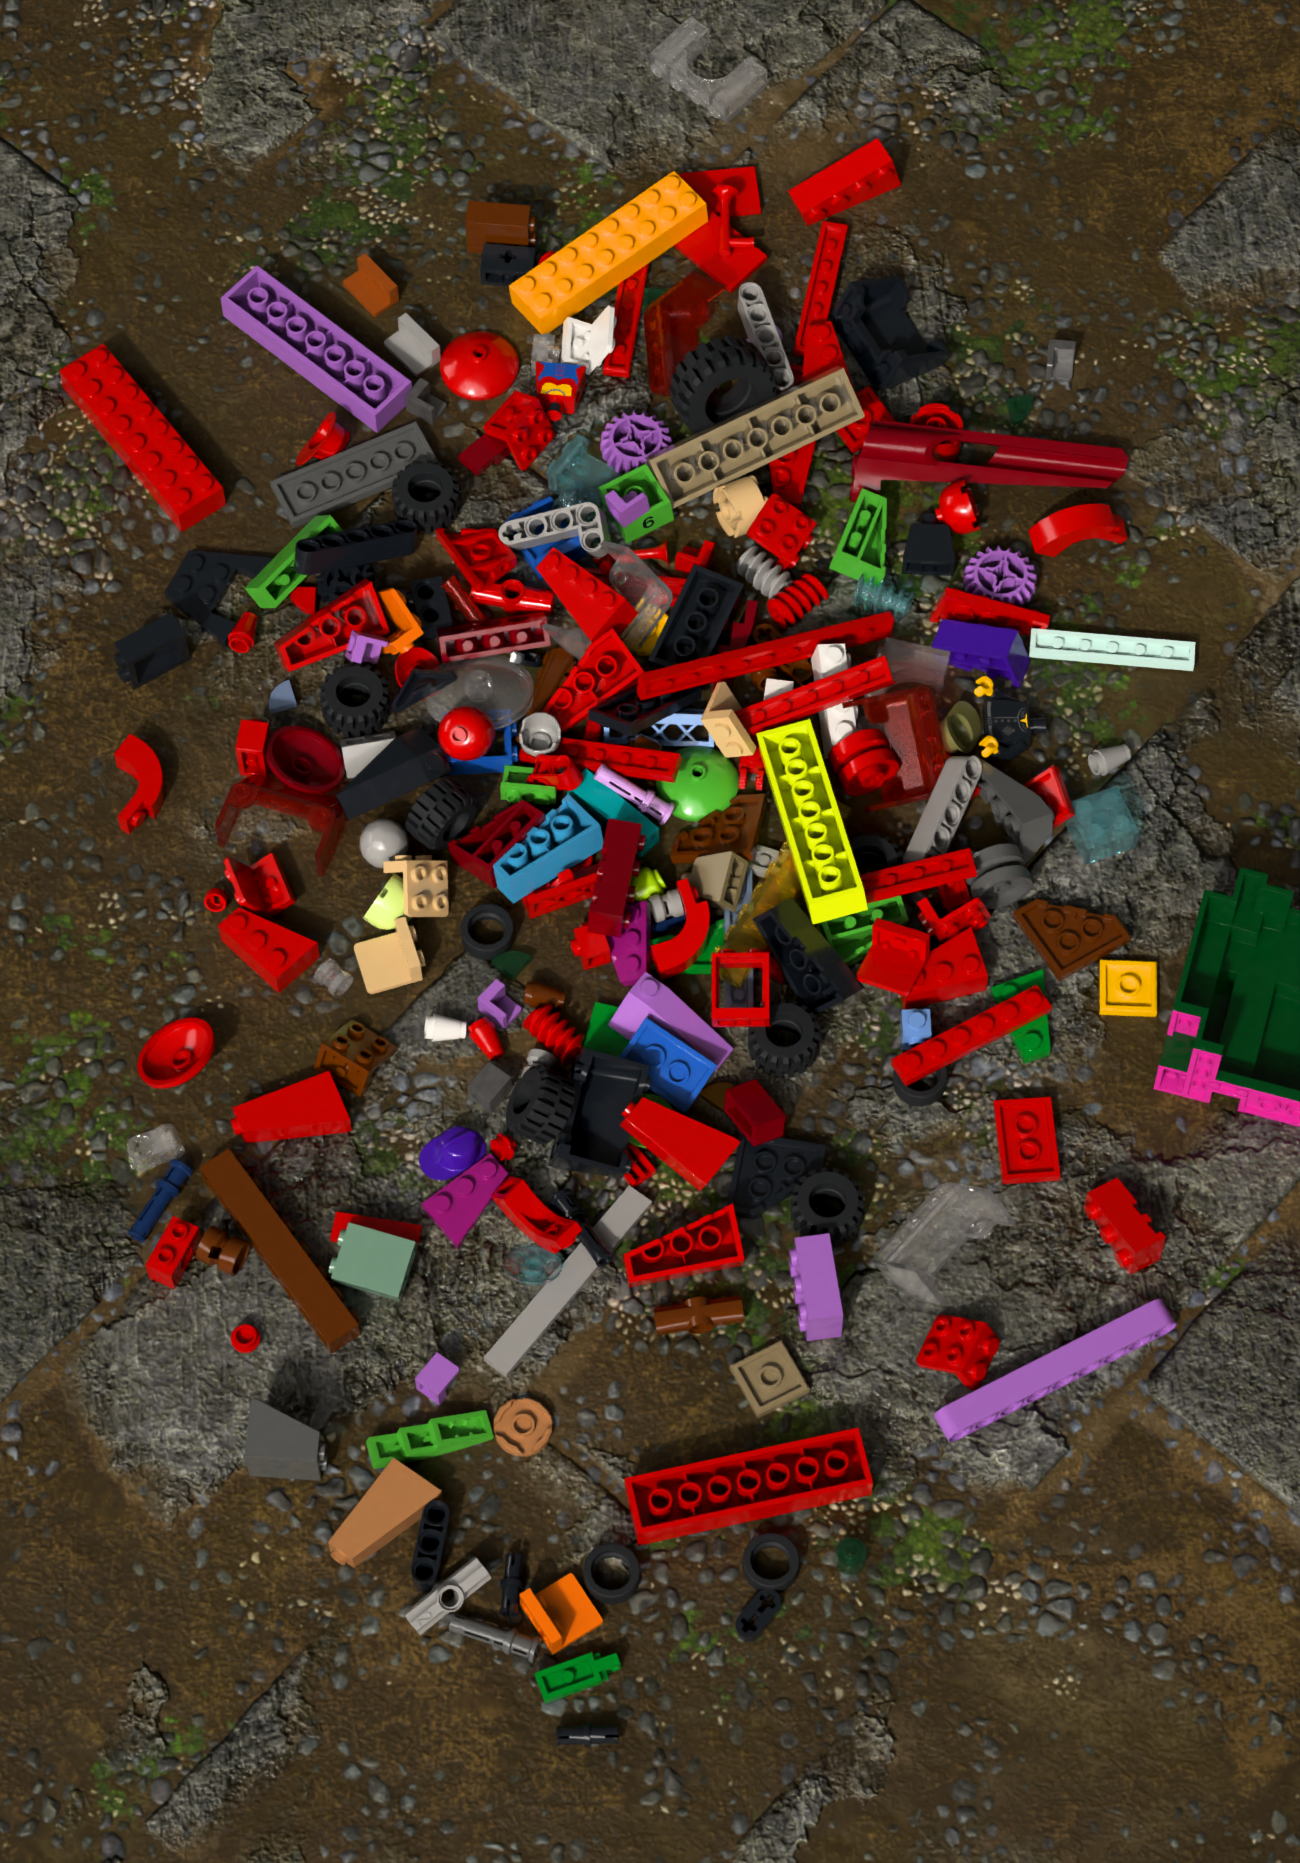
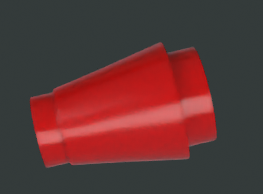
[228,612,258,653]
[468,1017,505,1061]

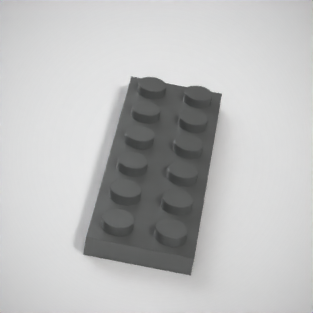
[270,421,438,529]

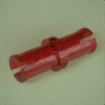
[440,575,487,623]

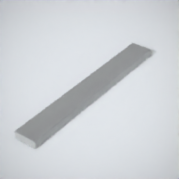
[483,1185,652,1378]

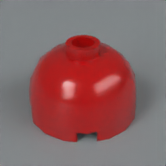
[935,479,982,535]
[438,705,495,761]

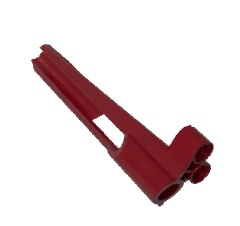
[850,419,1129,502]

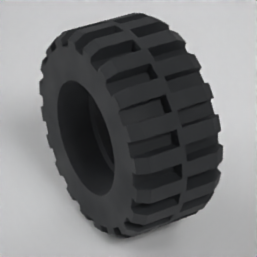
[669,336,777,434]

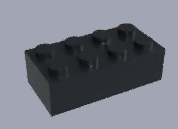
[648,564,745,688]

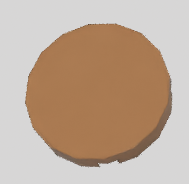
[494,1398,553,1457]

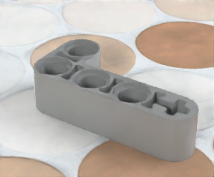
[499,502,611,558]

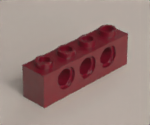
[436,611,551,663]

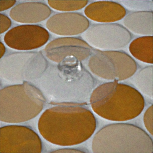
[424,655,534,730]

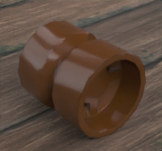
[196,1225,250,1277]

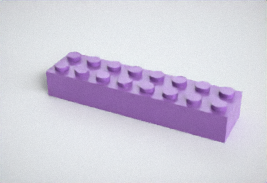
[220,265,412,433]

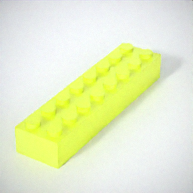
[756,719,868,924]

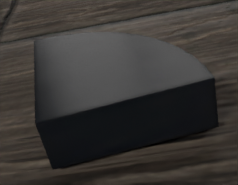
[509,650,543,667]

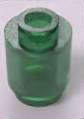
[835,1537,867,1575]

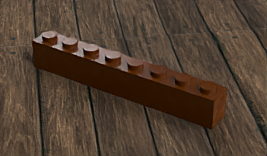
[200,1148,361,1354]

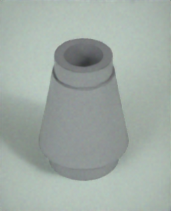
[1088,744,1131,776]

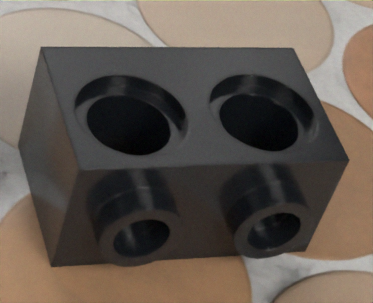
[406,576,453,641]

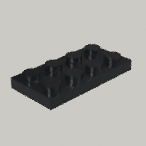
[588,683,702,736]

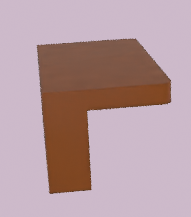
[343,253,399,317]

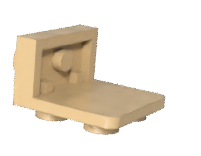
[701,682,757,758]
[383,855,449,917]
[354,917,426,994]

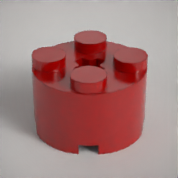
[909,403,963,463]

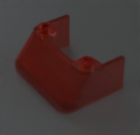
[643,272,726,397]
[842,686,947,812]
[215,774,347,877]

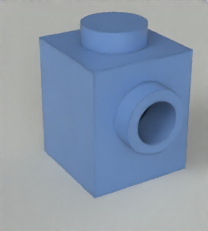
[900,1009,932,1050]

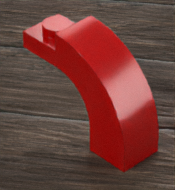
[1028,504,1128,557]
[114,734,165,835]
[651,878,710,980]
[490,1176,582,1254]

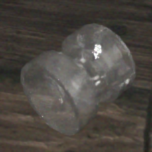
[314,958,354,998]

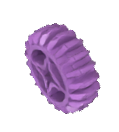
[600,410,672,475]
[963,545,1037,608]

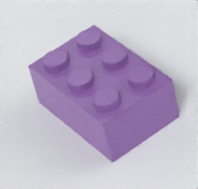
[788,1233,843,1341]

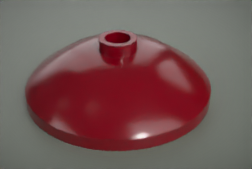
[265,726,345,794]

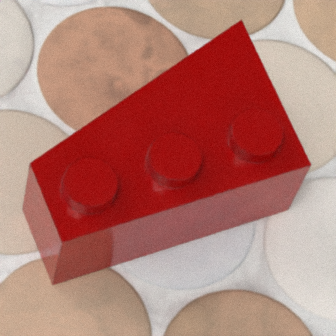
[218,907,320,993]
[899,927,988,1010]
[1084,1177,1166,1275]

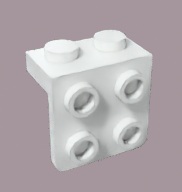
[561,305,617,375]

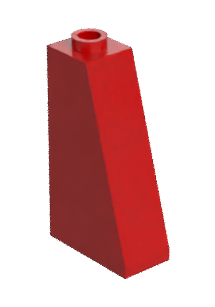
[230,1071,352,1143]
[620,1097,741,1191]

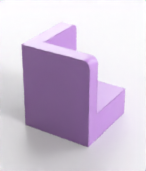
[605,490,650,528]
[345,630,388,664]
[477,979,522,1030]
[415,1352,459,1406]

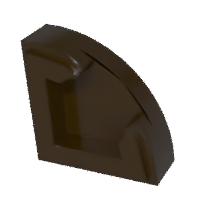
[700,1082,737,1112]

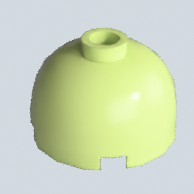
[363,873,411,930]

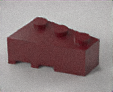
[448,800,546,889]

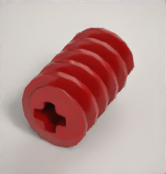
[767,573,829,629]
[523,1004,585,1065]

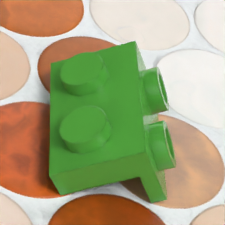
[500,765,558,806]

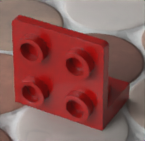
[483,390,555,471]

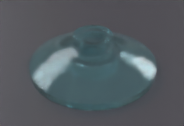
[503,1247,562,1285]

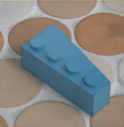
[493,794,603,904]

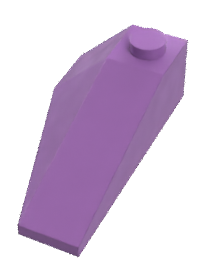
[608,971,734,1072]

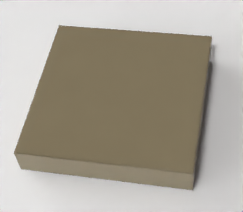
[730,1340,810,1418]

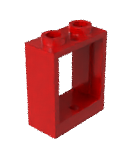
[712,949,770,1027]

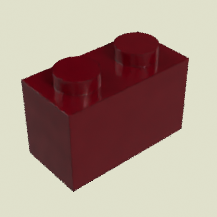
[724,1079,786,1147]

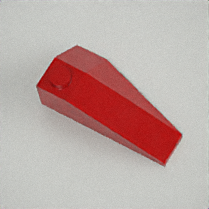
[542,628,645,734]

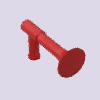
[712,185,754,257]
[593,538,669,573]

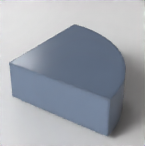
[269,680,297,714]

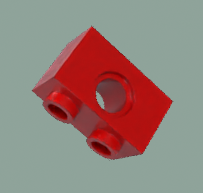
[235,719,271,778]
[145,1216,202,1290]

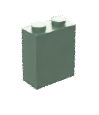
[328,1222,418,1302]

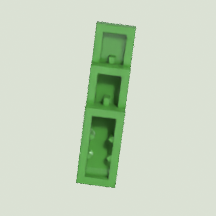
[366,1410,494,1469]

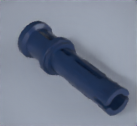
[128,1159,193,1243]

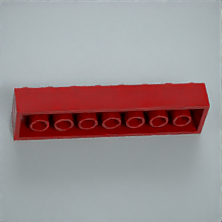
[59,344,226,532]
[624,1427,873,1546]

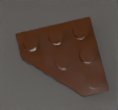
[670,794,768,864]
[1012,899,1131,982]

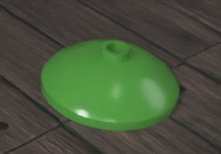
[656,746,739,822]

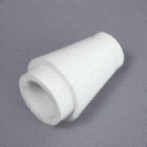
[424,1014,466,1042]

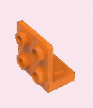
[519,1573,603,1655]

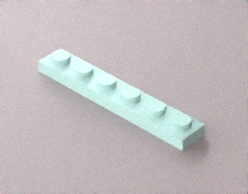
[1029,628,1196,671]

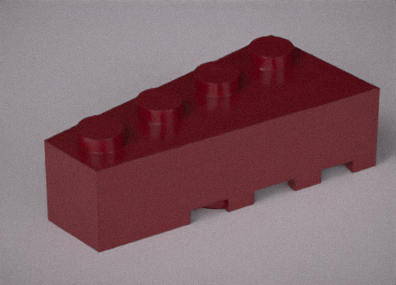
[588,818,646,938]

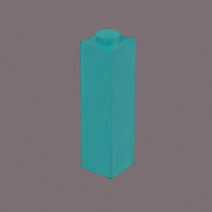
[567,768,659,859]

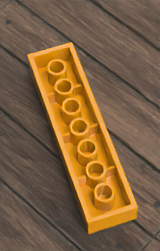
[509,171,708,337]

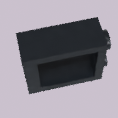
[113,612,190,690]

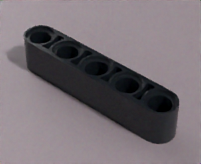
[294,519,418,575]

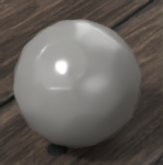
[359,819,409,869]

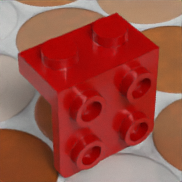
[747,494,817,575]
[223,853,296,918]
[917,897,991,944]
[857,918,930,996]
[916,1314,1001,1391]

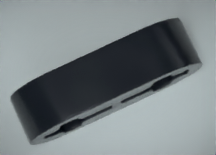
[735,1589,781,1642]

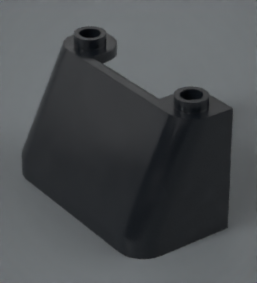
[832,276,950,390]
[548,1047,652,1178]

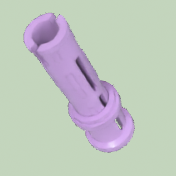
[593,764,675,825]

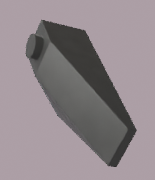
[972,755,1055,864]

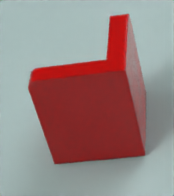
[675,540,715,574]

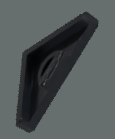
[391,669,458,713]

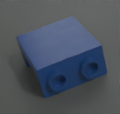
[506,496,586,581]

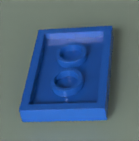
[620,1018,718,1113]

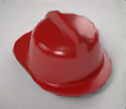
[296,412,350,465]

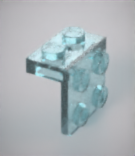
[547,434,621,513]

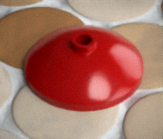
[440,331,519,401]
[137,1018,216,1089]

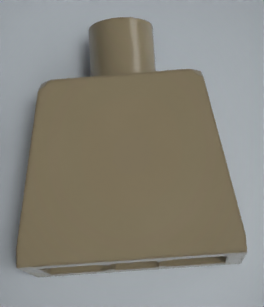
[681,851,748,912]

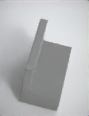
[384,313,441,377]
[340,731,396,778]

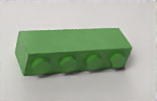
[244,515,343,608]

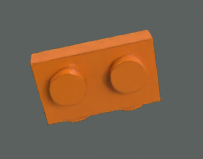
[376,588,424,655]

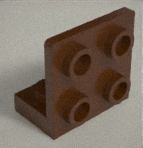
[313,1020,397,1097]

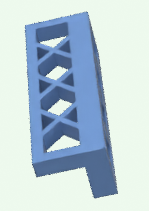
[604,708,714,747]

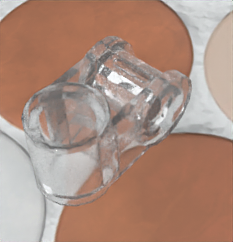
[127,1124,185,1171]

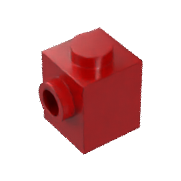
[570,922,611,970]

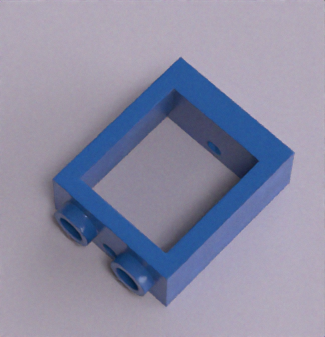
[444,710,518,775]

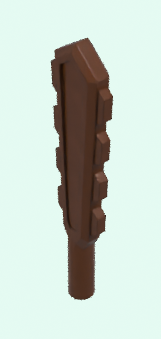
[516,645,575,742]

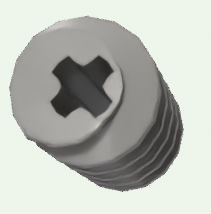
[735,545,794,599]

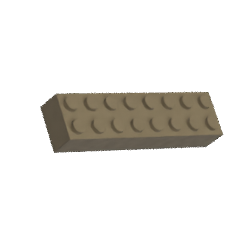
[645,366,865,509]

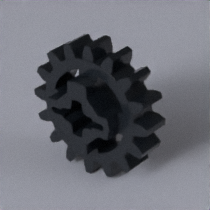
[316,564,375,603]

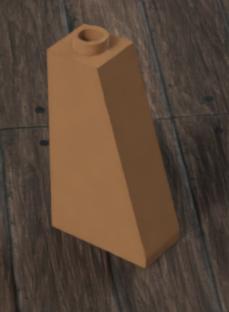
[328,1458,443,1568]

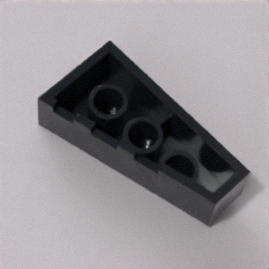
[753,897,865,1015]

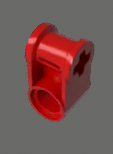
[527,754,583,791]

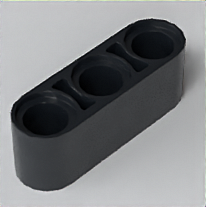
[411,1500,451,1592]

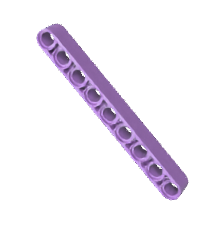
[934,1298,1177,1442]

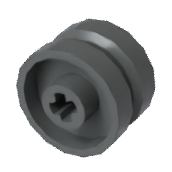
[965,843,1033,909]

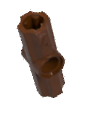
[653,1296,744,1335]

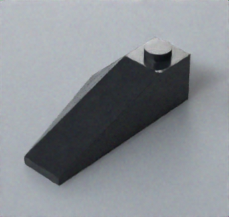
[336,727,452,821]

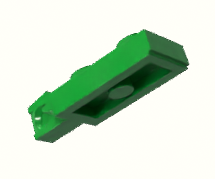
[534,1652,621,1704]

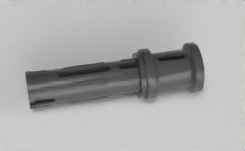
[449,1612,542,1663]

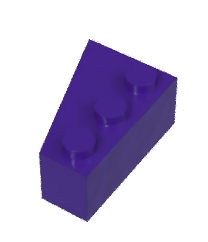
[931,619,1031,688]

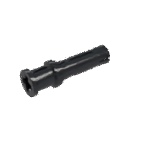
[550,1189,613,1267]

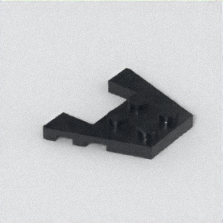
[164,550,273,647]

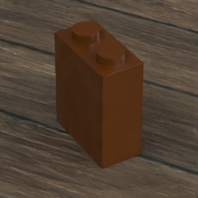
[465,200,536,254]

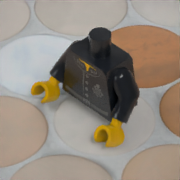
[974,676,1046,761]

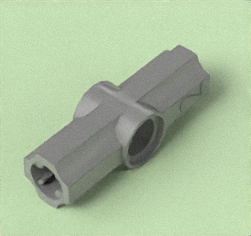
[403,1556,491,1635]

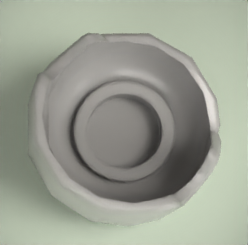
[519,712,561,757]

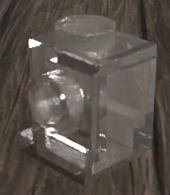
[531,333,560,376]

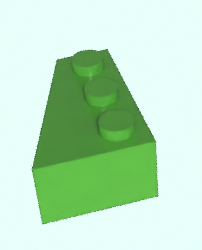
[829,488,887,589]
[817,895,909,967]

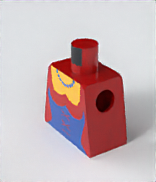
[535,361,586,421]

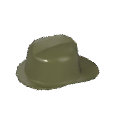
[936,701,982,754]

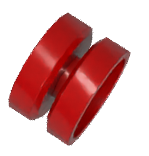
[828,728,899,796]

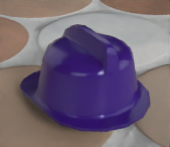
[419,1126,486,1181]

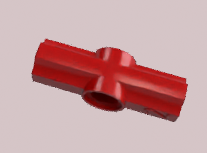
[470,579,555,616]

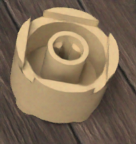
[713,475,768,538]

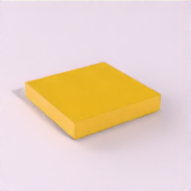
[1099,959,1157,1017]

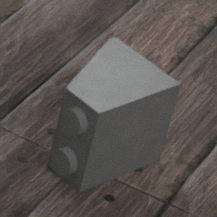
[245,1399,329,1481]

